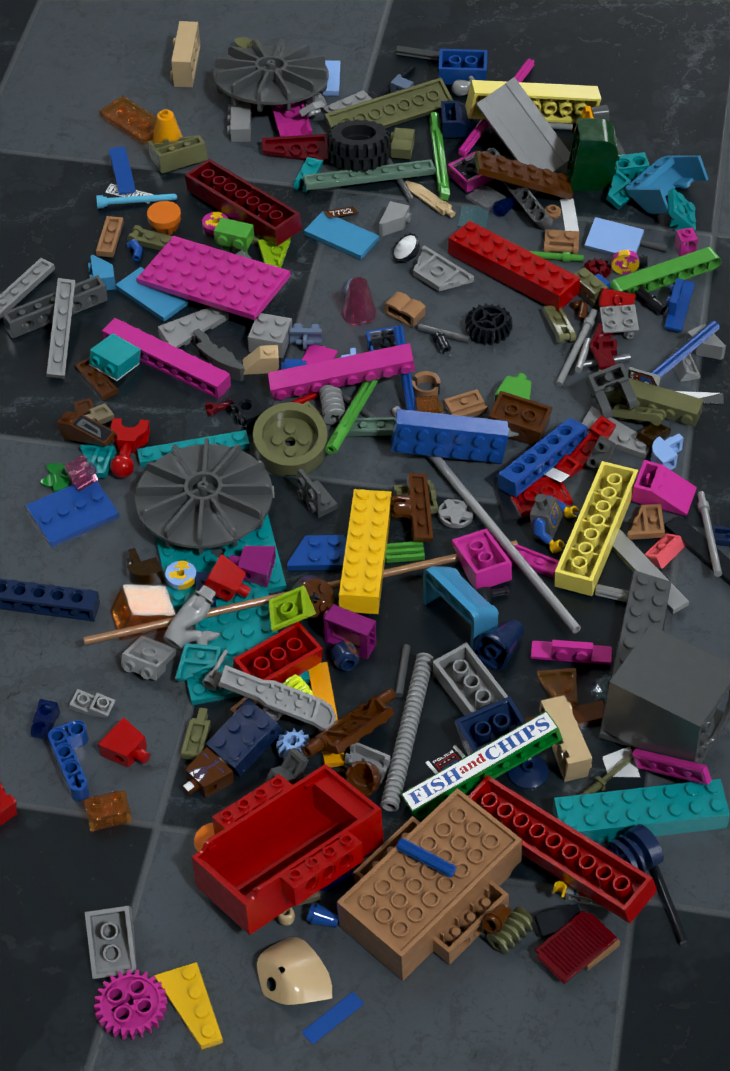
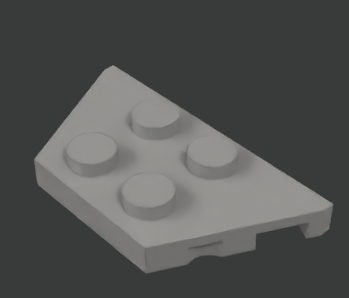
[413,245,474,292]

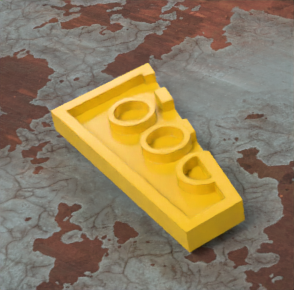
[154,962,223,1050]

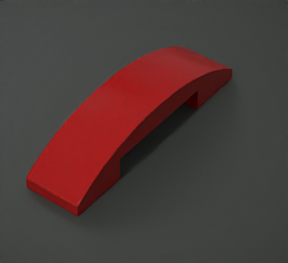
[555,415,616,478]

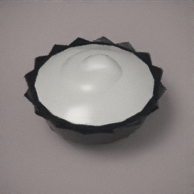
[392,233,420,262]

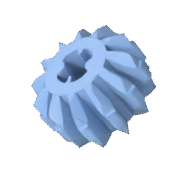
[276,728,310,760]

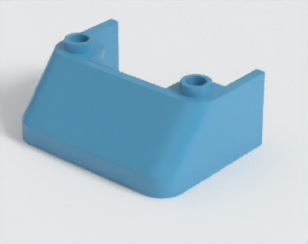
[625,155,708,215]
[423,566,499,651]

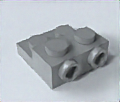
[121,635,177,680]

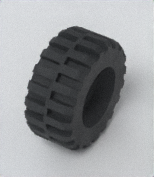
[327,119,390,172]

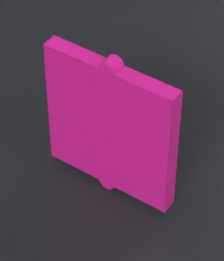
[302,345,338,364]

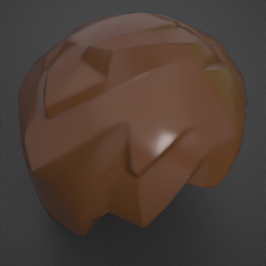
[346,761,381,796]

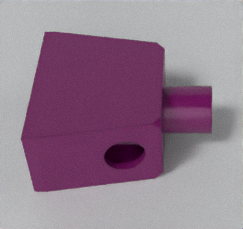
[229,546,276,587]

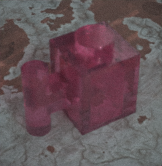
[64,454,98,492]

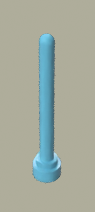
[96,194,177,209]

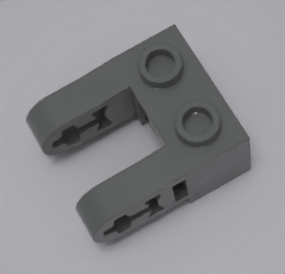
[587,362,639,419]

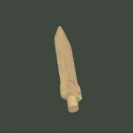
[405,181,455,218]

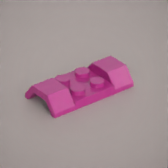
[271,101,312,137]

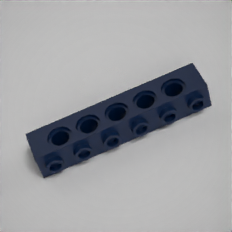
[0,579,100,622]

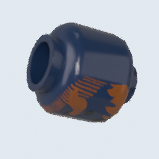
[331,641,359,671]

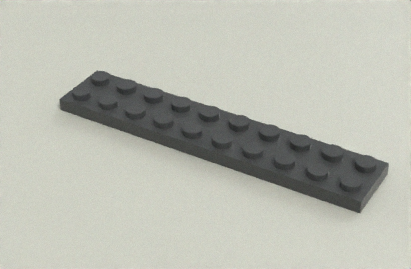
[598,570,672,749]

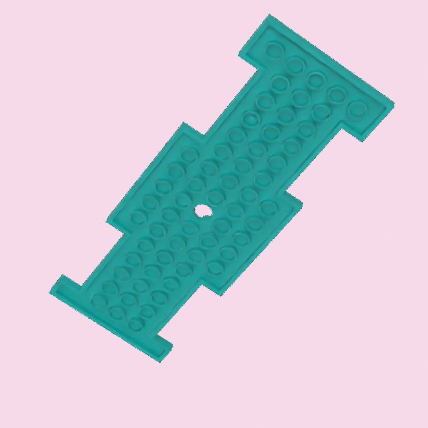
[137,430,310,705]

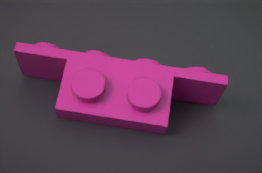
[531,640,612,665]

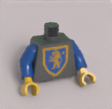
[530,494,579,553]

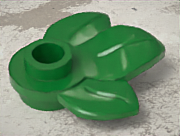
[40,463,78,492]

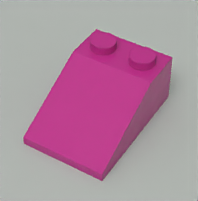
[452,528,512,590]

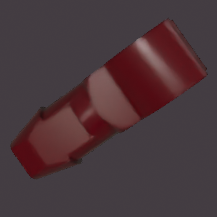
[205,402,229,416]

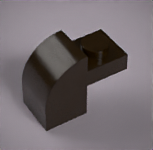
[126,548,164,588]

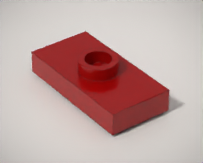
[598,288,636,307]

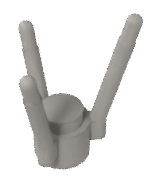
[202,650,228,691]

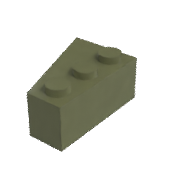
[148,135,208,173]

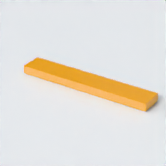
[308,662,345,768]

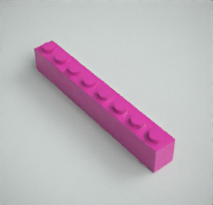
[102,318,231,399]
[268,343,416,400]

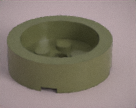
[253,402,328,477]

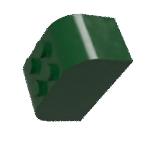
[567,118,620,191]

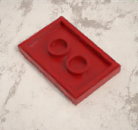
[509,476,573,517]

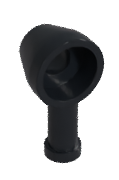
[476,586,509,605]

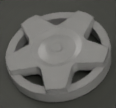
[438,499,474,528]

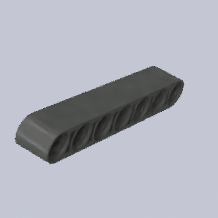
[486,148,553,230]

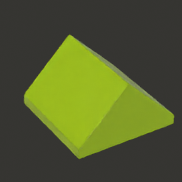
[269,585,316,632]

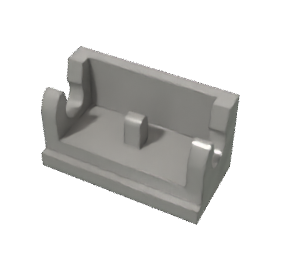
[344,742,390,784]

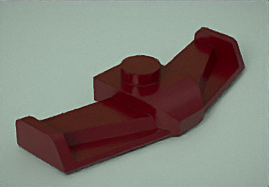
[590,322,617,370]

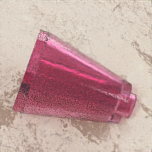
[342,277,377,326]

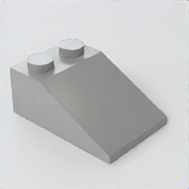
[85,906,137,979]

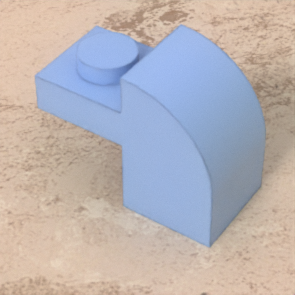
[651,434,684,470]

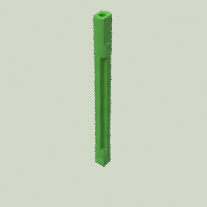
[429,112,450,201]
[325,378,380,454]

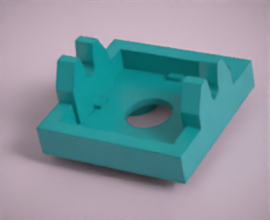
[668,188,696,231]

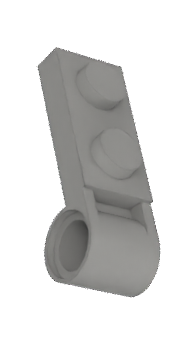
[299,93,327,117]

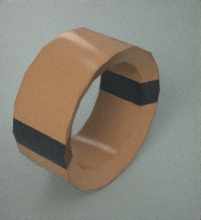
[412,371,441,401]

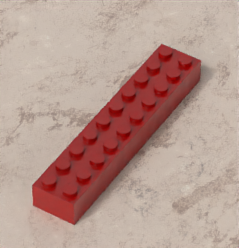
[468,775,657,924]

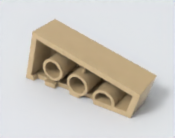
[539,695,592,782]

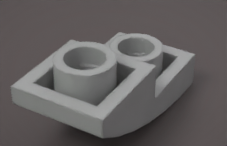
[68,689,116,718]

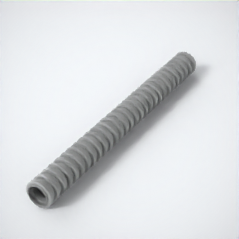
[380,652,434,812]

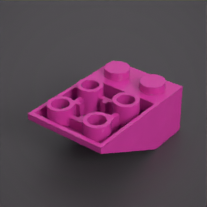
[632,460,697,516]

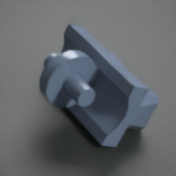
[289,323,322,350]

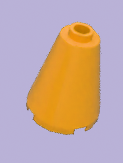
[152,109,183,143]

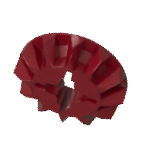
[584,257,611,278]

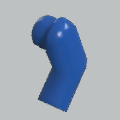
[126,239,143,262]

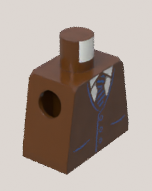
[182,747,234,798]

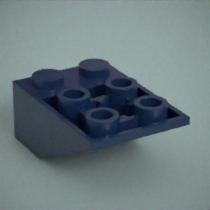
[441,101,492,138]

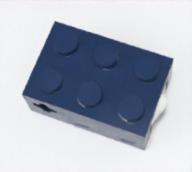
[206,699,282,777]

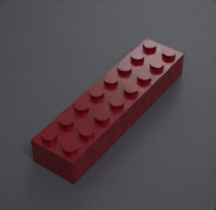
[185,159,302,246]

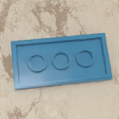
[304,211,379,260]
[116,267,189,322]

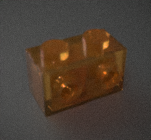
[84,790,132,832]

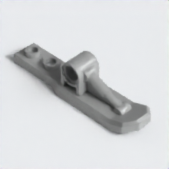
[218,665,336,731]

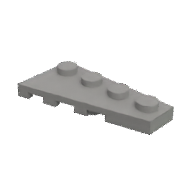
[158,307,229,348]

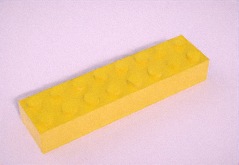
[339,489,392,614]

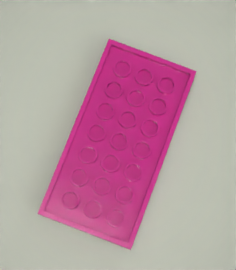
[136,236,291,320]

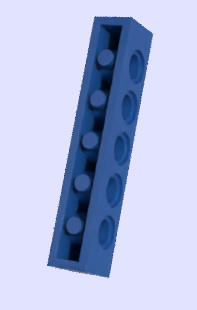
[498,418,587,497]

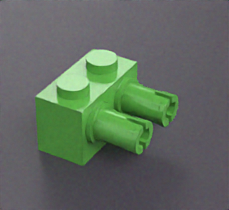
[214,218,254,254]

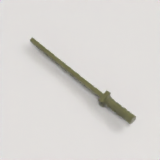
[580,748,641,795]

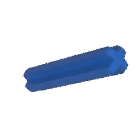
[396,838,456,877]

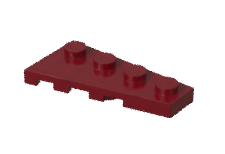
[262,134,330,163]

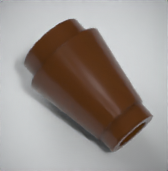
[482,904,511,934]

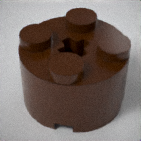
[291,575,334,618]

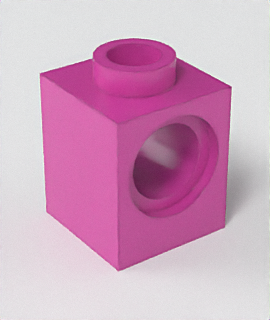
[674,227,698,257]

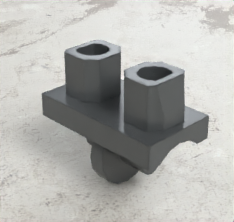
[586,435,618,472]

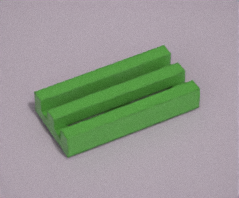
[386,542,425,563]

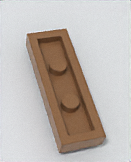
[96,216,124,257]

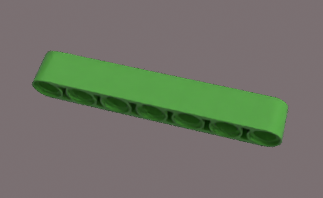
[610,247,722,294]

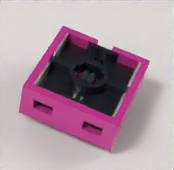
[448,152,494,192]

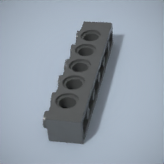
[2,275,108,339]

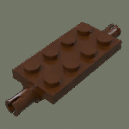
[302,688,396,758]

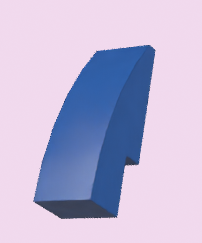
[108,146,136,195]

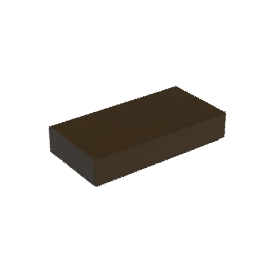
[636,424,671,446]

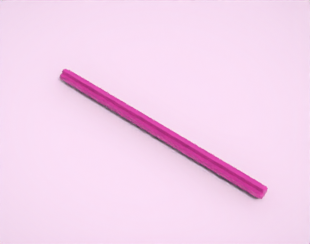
[458,58,535,156]

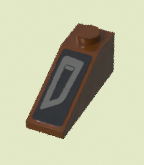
[56,411,116,446]

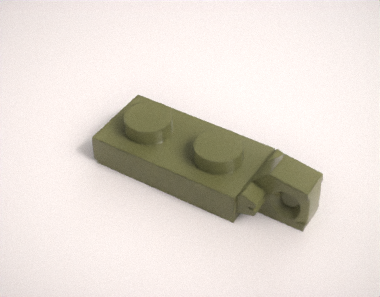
[181,708,211,760]

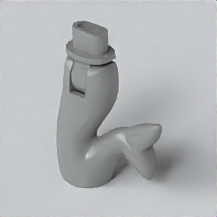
[163,585,220,649]

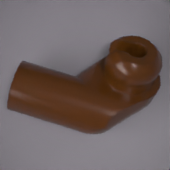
[573,300,588,321]

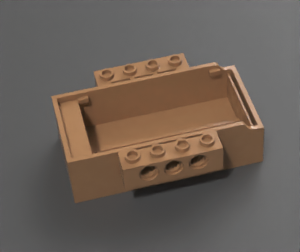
[337,788,522,981]

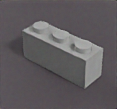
[227,102,251,142]

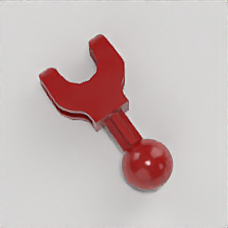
[110,418,150,478]

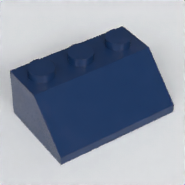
[455,696,526,756]

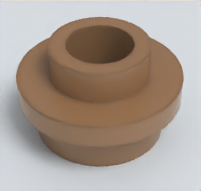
[545,205,561,220]

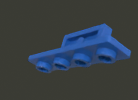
[664,278,695,332]

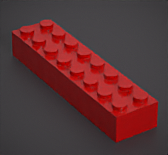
[448,221,580,311]

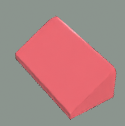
[644,533,684,569]

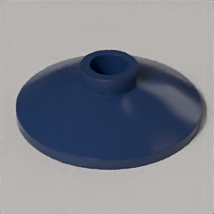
[507,755,549,789]

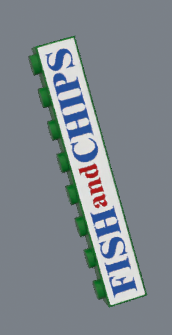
[401,711,563,822]

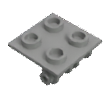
[600,304,639,339]

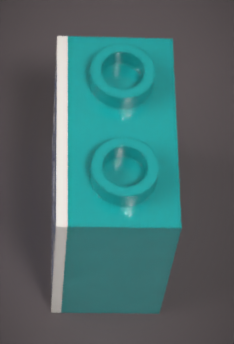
[89,333,141,381]

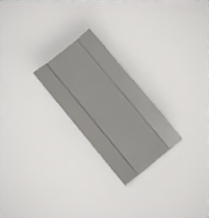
[475,77,570,172]

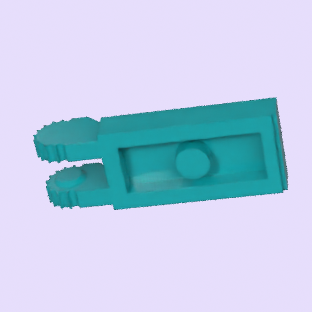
[293,157,323,193]

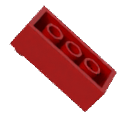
[233,621,323,684]

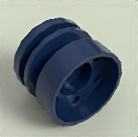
[606,824,664,873]

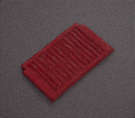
[535,910,618,984]

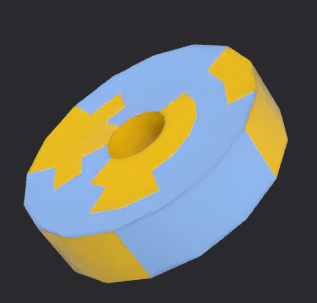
[165,561,196,590]

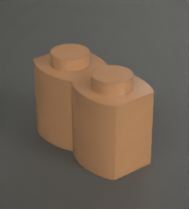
[384,292,426,327]

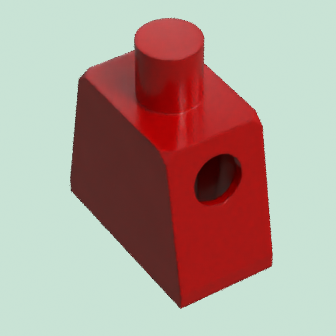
[204,554,251,601]
[98,717,151,767]

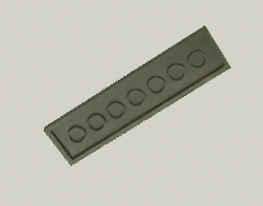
[324,78,453,129]

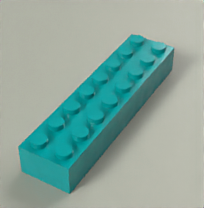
[553,779,730,843]

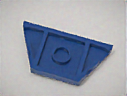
[287,535,347,570]

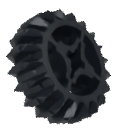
[465,303,513,345]

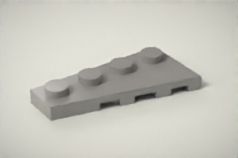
[582,406,652,459]

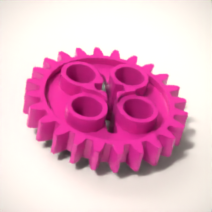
[94,969,168,1040]

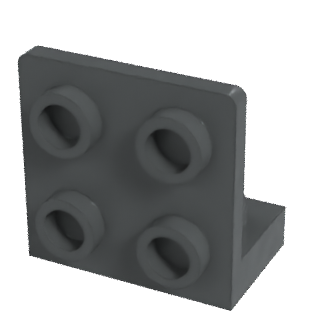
[297,469,338,518]

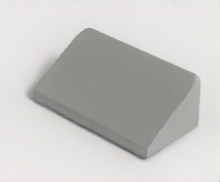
[669,348,701,382]

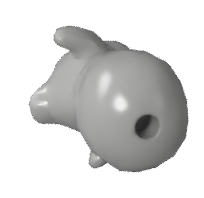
[452,76,475,96]

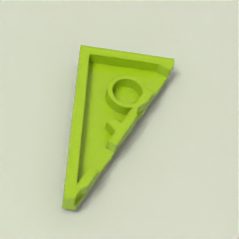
[258,237,291,268]

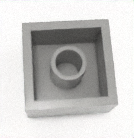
[248,313,292,358]

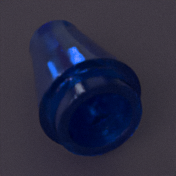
[492,197,516,217]

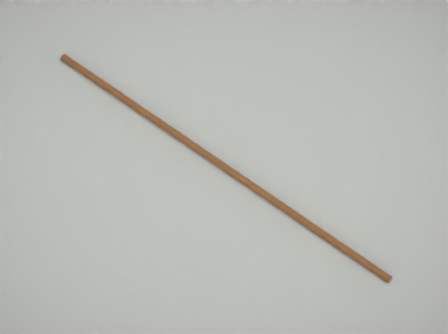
[83,540,518,645]

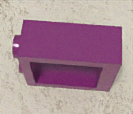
[323,604,376,659]

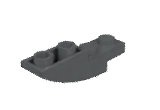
[193,328,245,381]

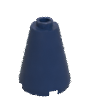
[474,619,524,669]

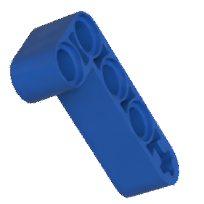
[48,720,89,802]

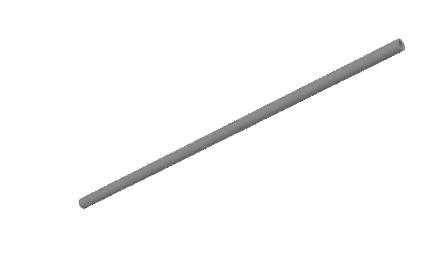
[392,406,581,633]

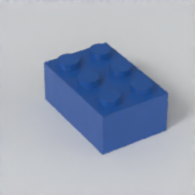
[438,49,487,85]

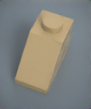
[243,345,279,375]

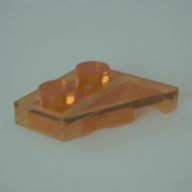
[537,668,578,706]

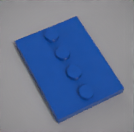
[26,476,119,547]

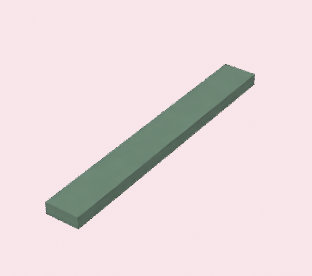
[303,159,436,190]

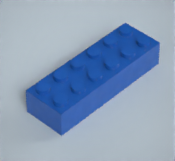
[391,409,509,464]

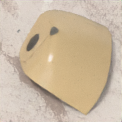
[257,937,332,1005]

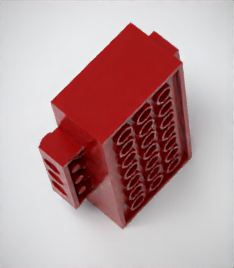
[191,764,384,935]

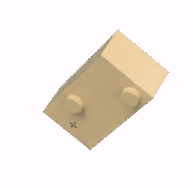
[170,21,200,87]

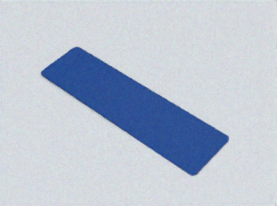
[302,992,364,1044]

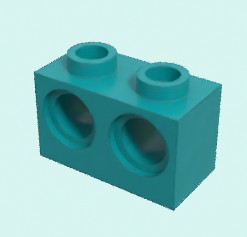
[613,152,650,180]

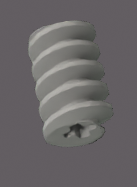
[319,385,345,425]

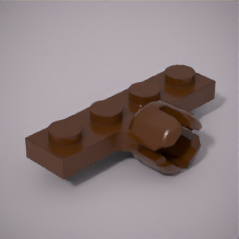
[390,473,433,542]

